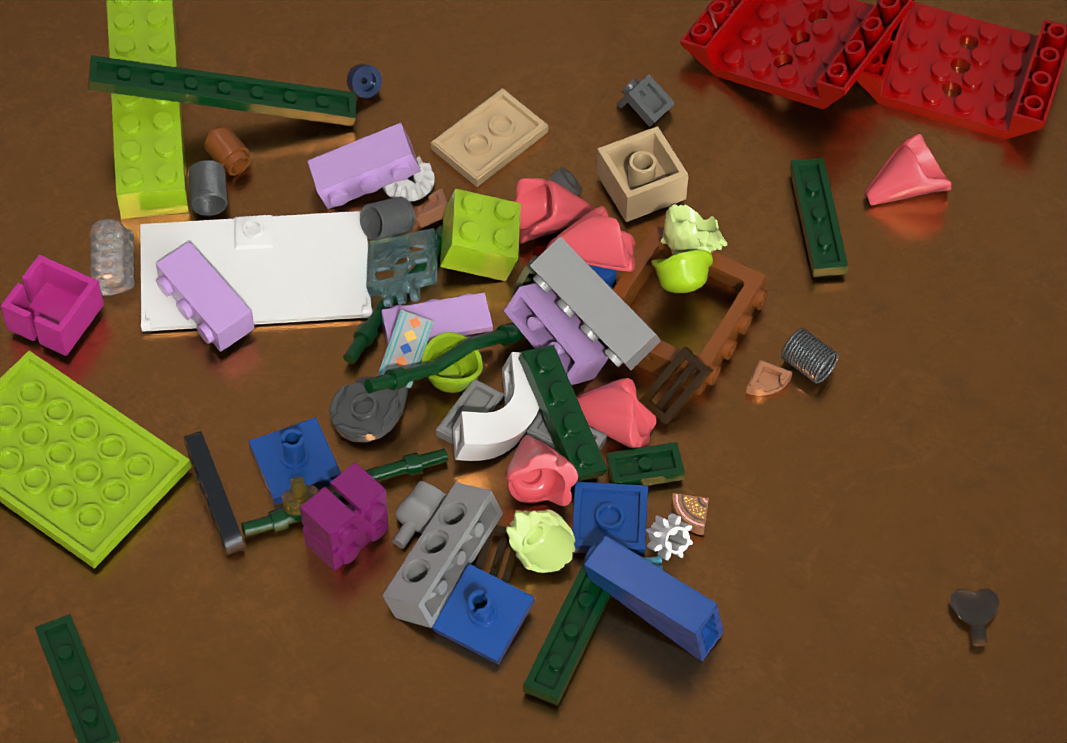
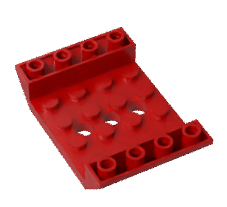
[680,0,914,110]
[857,0,1067,140]

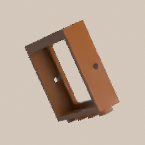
[598,225,768,395]

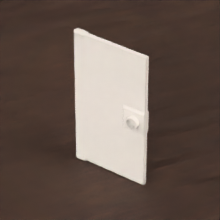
[140,211,373,332]

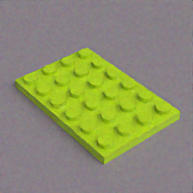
[0,351,191,569]

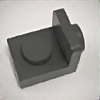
[617,74,675,127]

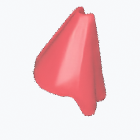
[864,134,952,205]
[513,178,595,243]
[547,206,635,272]
[577,378,656,449]
[505,435,578,506]

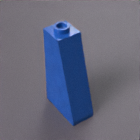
[584,536,724,662]

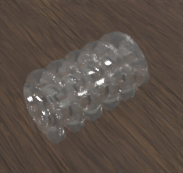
[90,219,135,296]

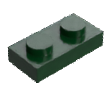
[606,442,685,486]

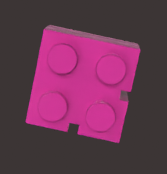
[1,255,104,356]

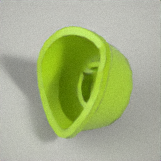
[651,250,713,293]
[421,332,483,393]

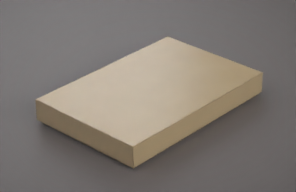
[431,88,549,187]

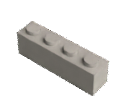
[530,236,661,370]

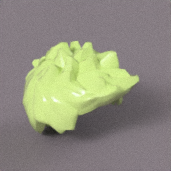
[660,204,727,255]
[506,509,576,573]

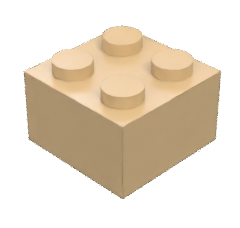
[596,126,689,222]

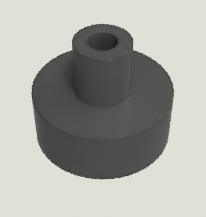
[550,166,583,196]

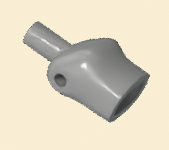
[392,481,447,549]

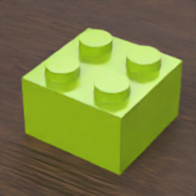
[440,189,521,281]

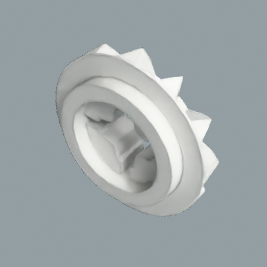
[382,156,434,202]

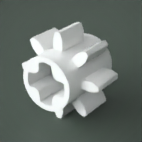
[646,513,693,561]

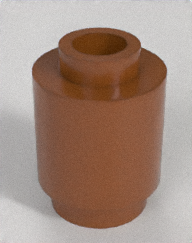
[203,126,251,176]

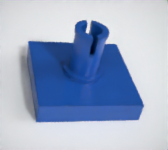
[249,417,341,505]
[432,564,535,665]

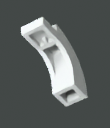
[453,352,539,461]

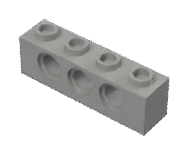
[382,482,503,628]

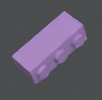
[308,123,421,209]
[155,241,254,352]
[504,283,608,385]
[381,292,493,347]

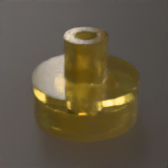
[282,477,318,515]

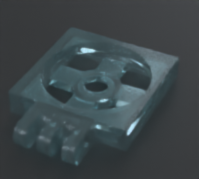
[366,228,437,307]

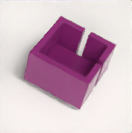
[300,462,388,571]

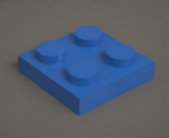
[572,482,648,557]

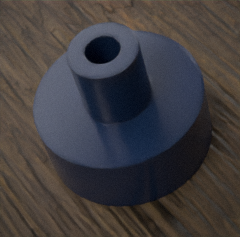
[347,64,382,98]

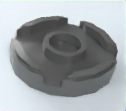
[329,377,401,442]

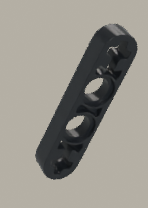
[183,431,245,555]

